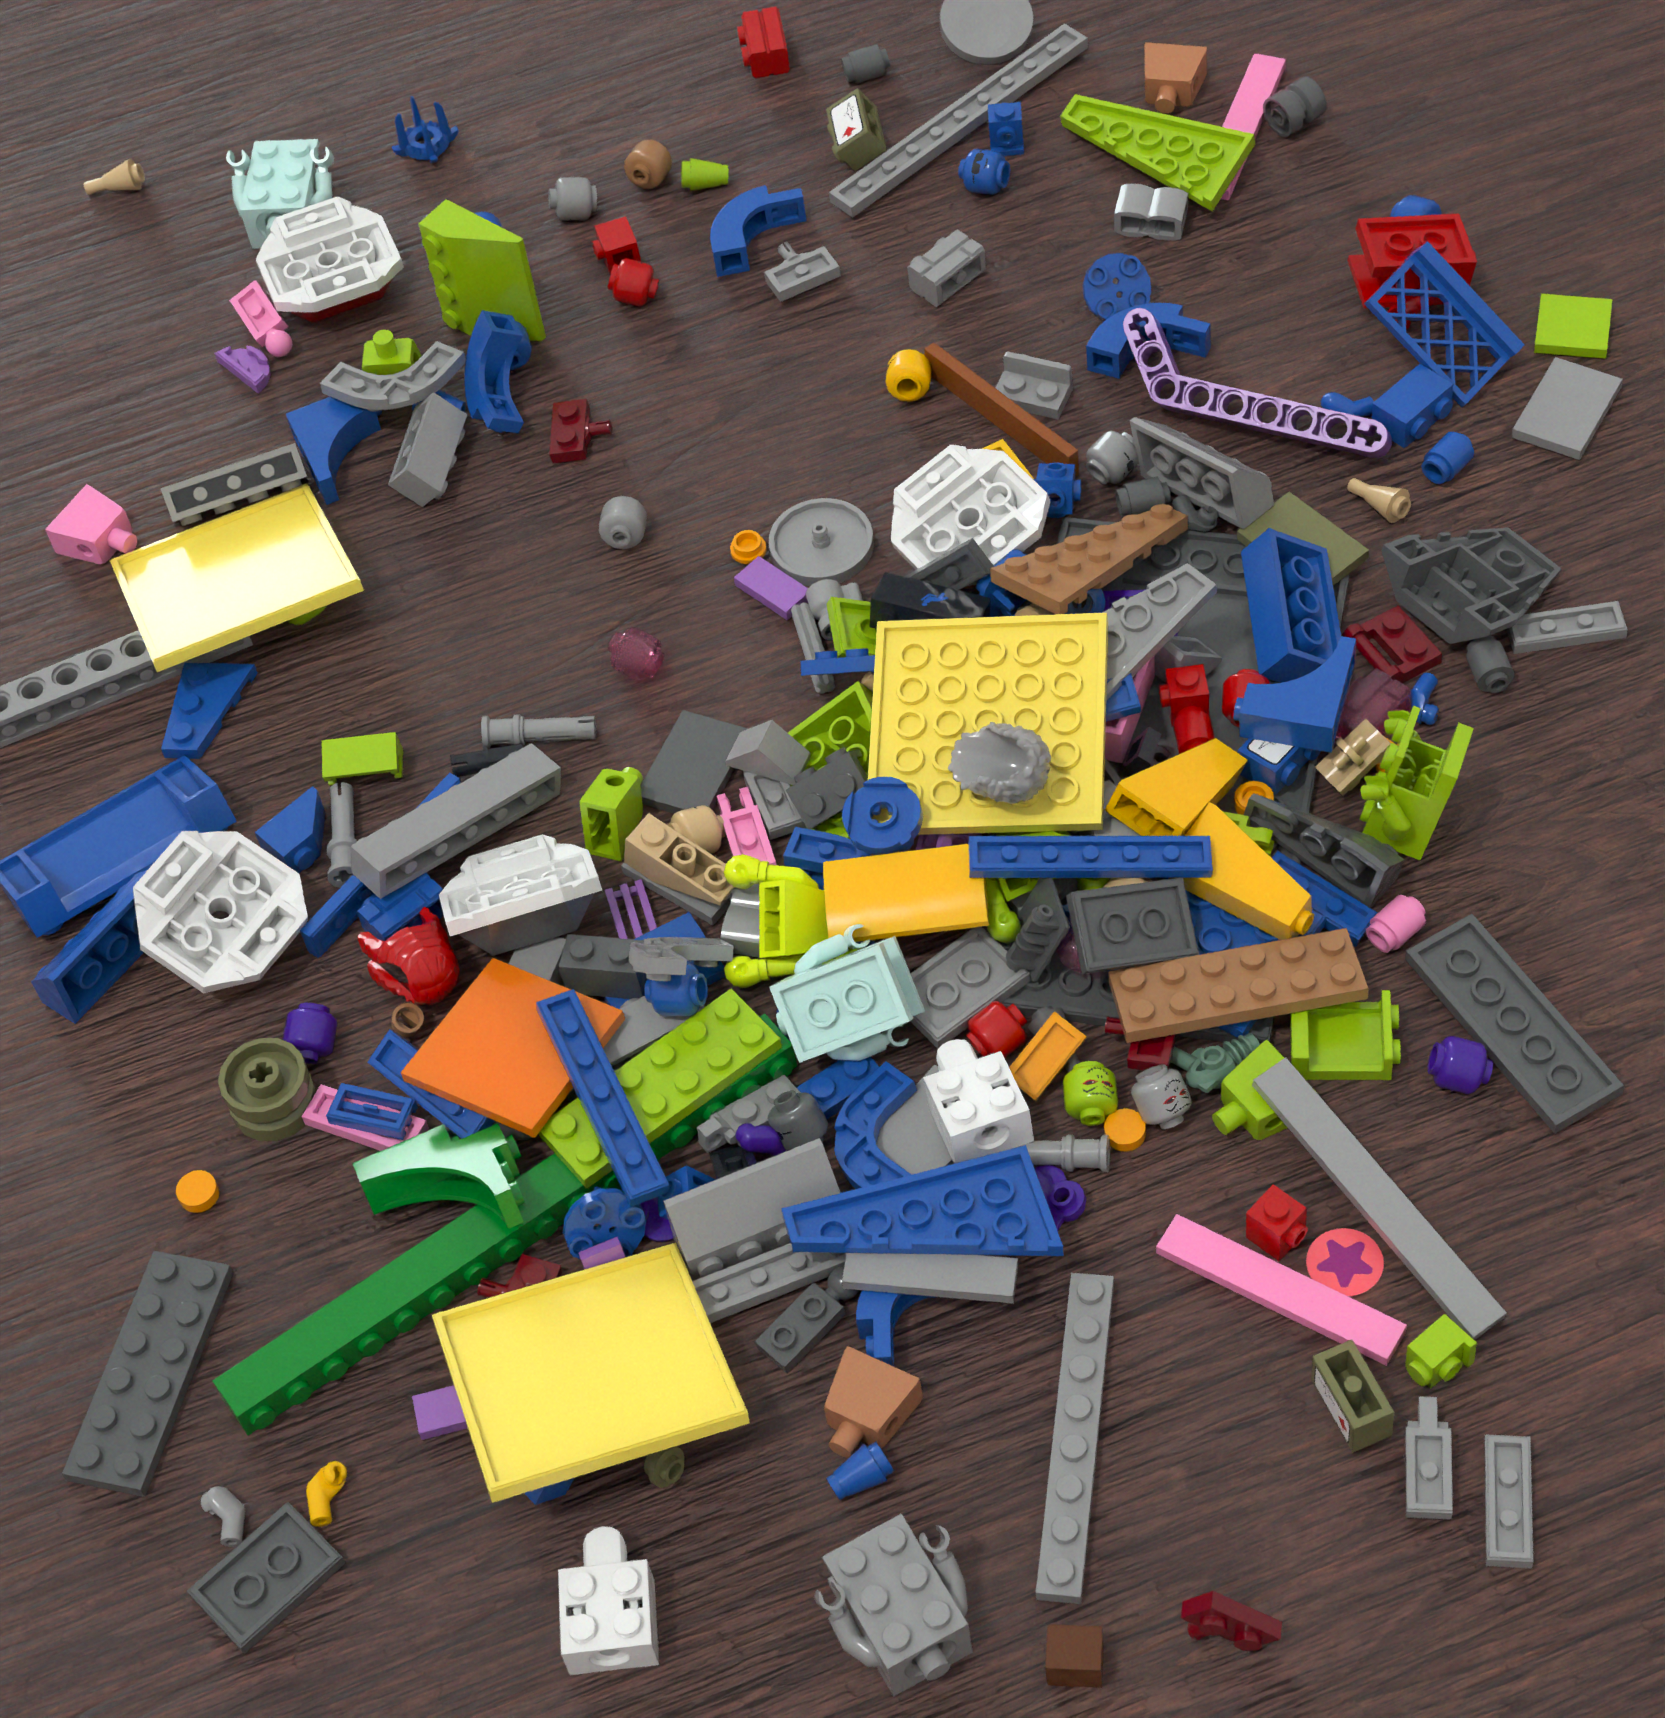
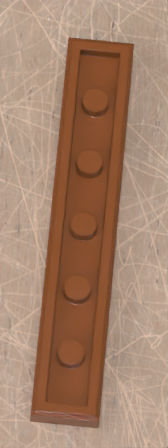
[924,343,1079,478]

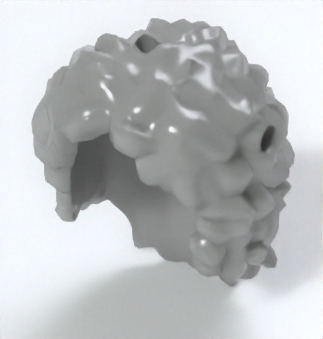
[948,722,1051,804]

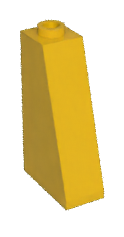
[1105,738,1248,836]
[1168,802,1314,940]

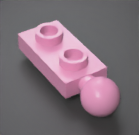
[230,280,292,357]

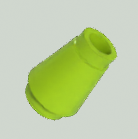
[681,158,728,191]

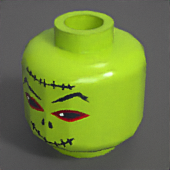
[1063,1061,1118,1126]

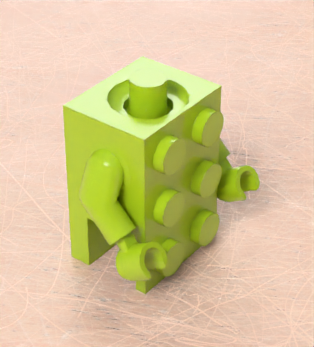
[1359,706,1474,860]

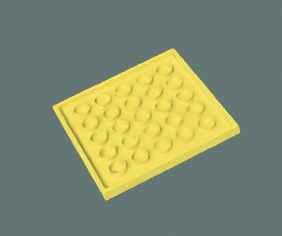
[868,613,1108,835]

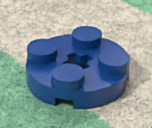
[842,777,923,855]

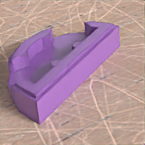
[215,346,271,394]

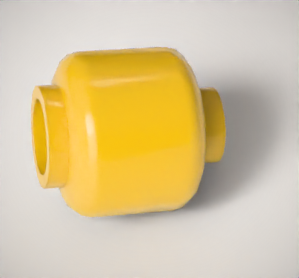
[885,349,932,402]

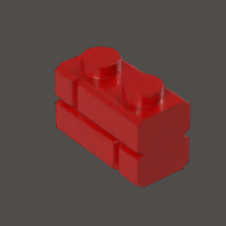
[737,7,790,78]

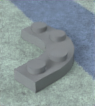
[320,341,466,412]
[629,937,734,981]

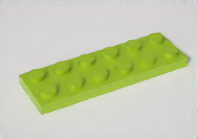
[538,988,782,1189]

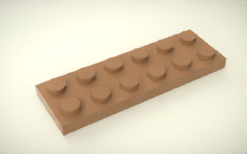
[1108,928,1368,1043]

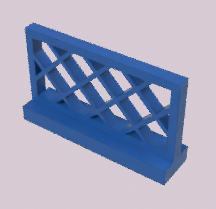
[1364,241,1525,407]

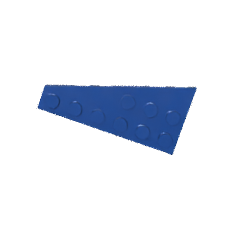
[781,1145,1064,1256]

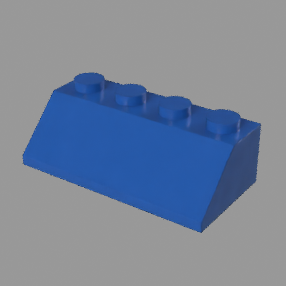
[1241,528,1341,683]
[31,871,146,1024]

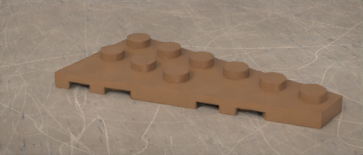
[990,504,1188,615]

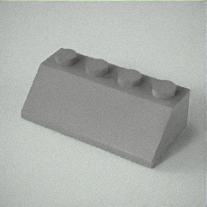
[1130,417,1274,529]
[663,1138,840,1281]

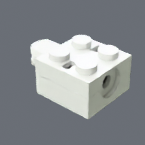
[923,1039,1034,1164]
[558,1526,659,1675]

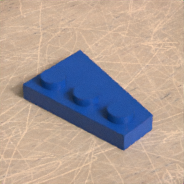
[161,663,258,759]

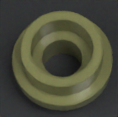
[644,1446,685,1488]

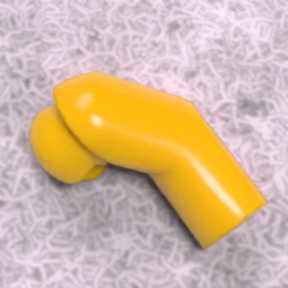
[306,1461,347,1527]

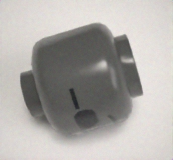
[767,1090,828,1151]

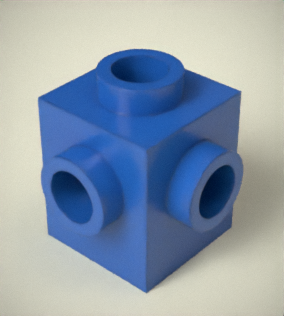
[1033,462,1081,518]

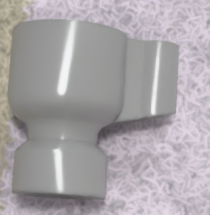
[806,579,863,640]

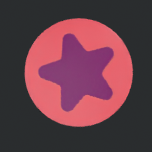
[1306,1228,1384,1296]

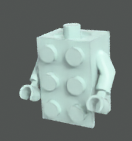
[226,139,334,249]
[769,924,925,1063]

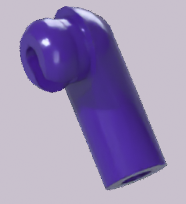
[735,1123,788,1157]

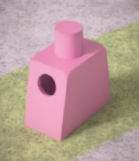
[45,484,137,565]

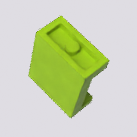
[1290,990,1401,1080]

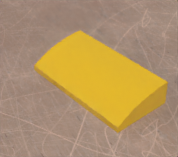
[823,844,989,942]

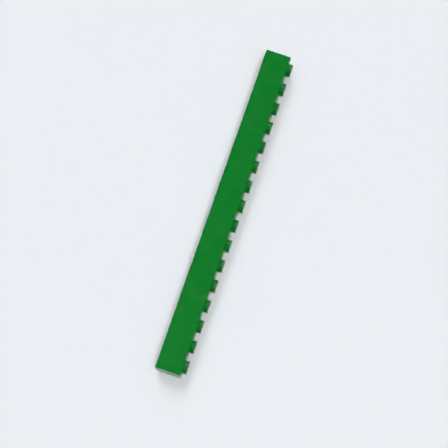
[212,1014,797,1436]

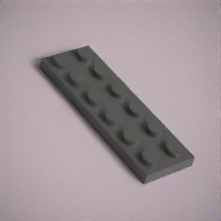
[1405,914,1624,1134]
[62,1251,234,1497]

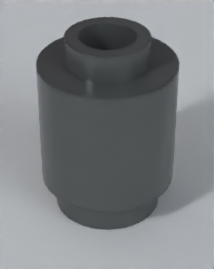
[841,43,890,84]
[1115,476,1171,518]
[1466,635,1515,693]

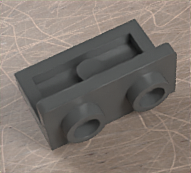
[786,747,868,829]

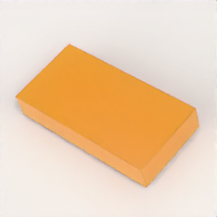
[1009,1011,1087,1101]

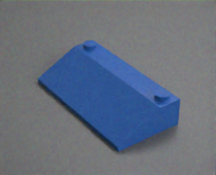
[0,755,237,938]

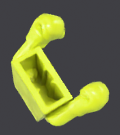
[724,854,829,988]

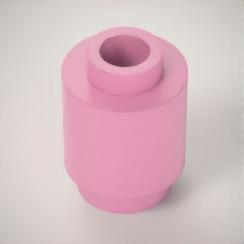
[1366,895,1426,953]

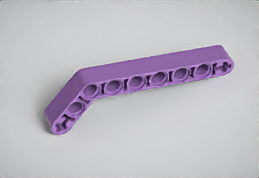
[1123,308,1392,458]

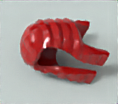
[357,907,460,1005]

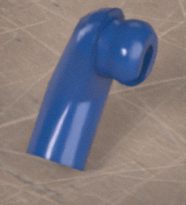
[1321,392,1374,417]
[1411,673,1439,725]

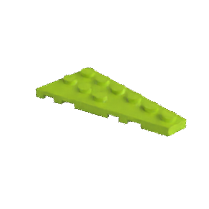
[1060,94,1255,211]

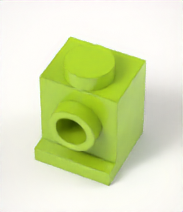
[1405,1314,1477,1389]

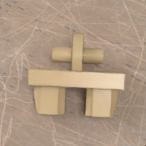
[1315,719,1391,796]

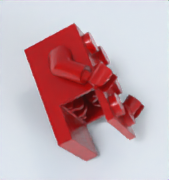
[1347,214,1477,330]

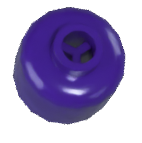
[283,1003,338,1064]
[1427,1036,1493,1094]

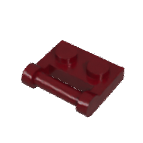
[1342,605,1442,689]

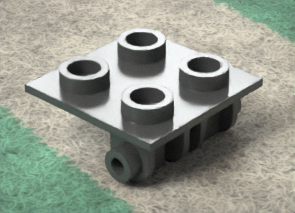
[1006,878,1069,982]

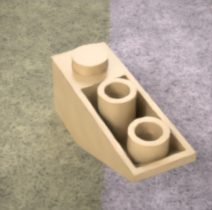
[624,813,735,905]

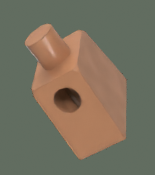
[1145,42,1207,114]
[824,1346,923,1458]

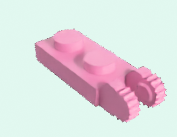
[716,787,777,865]

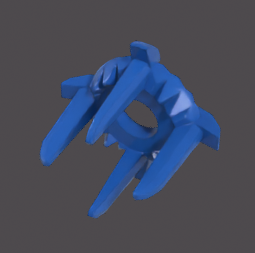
[391,96,458,164]

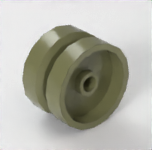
[218,1038,316,1141]

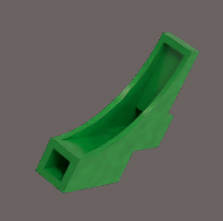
[353,1123,525,1229]

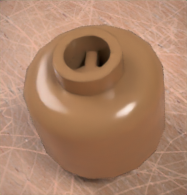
[624,140,672,189]

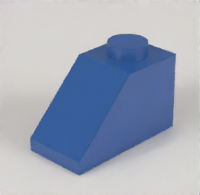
[255,786,326,873]

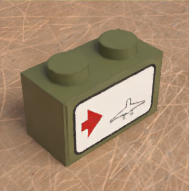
[826,88,887,171]
[1311,1339,1394,1453]

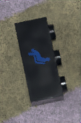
[869,572,991,629]

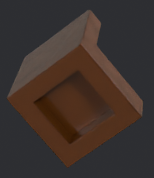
[1045,1624,1104,1688]

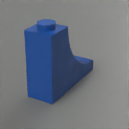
[286,397,382,505]
[1233,636,1356,753]

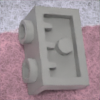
[996,351,1073,420]

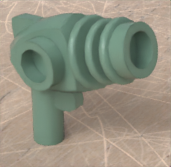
[1171,1033,1260,1093]

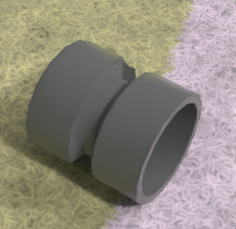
[1263,76,1327,137]

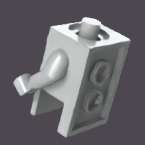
[815,1514,973,1697]

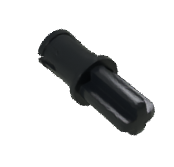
[450,744,523,777]

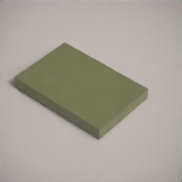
[1237,492,1369,586]

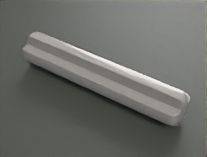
[791,602,835,694]

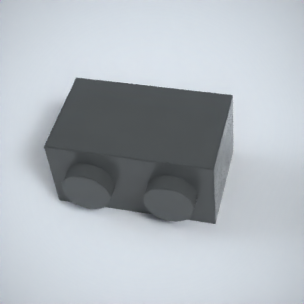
[559,934,647,999]

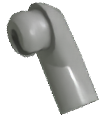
[201,1486,245,1547]

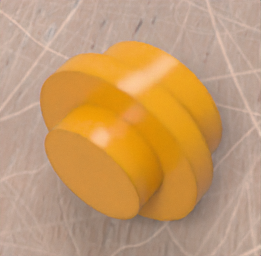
[730,530,766,564]

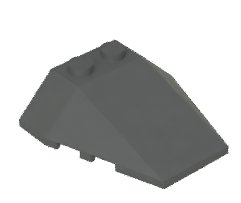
[1381,527,1562,644]

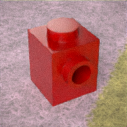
[592,216,641,275]
[1159,664,1209,727]
[1246,1184,1308,1261]

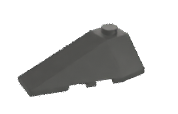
[1244,793,1404,908]

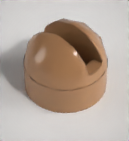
[391,1003,424,1038]

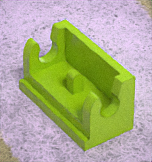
[322,732,403,786]

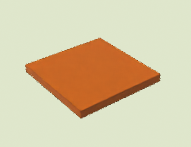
[400,958,625,1138]

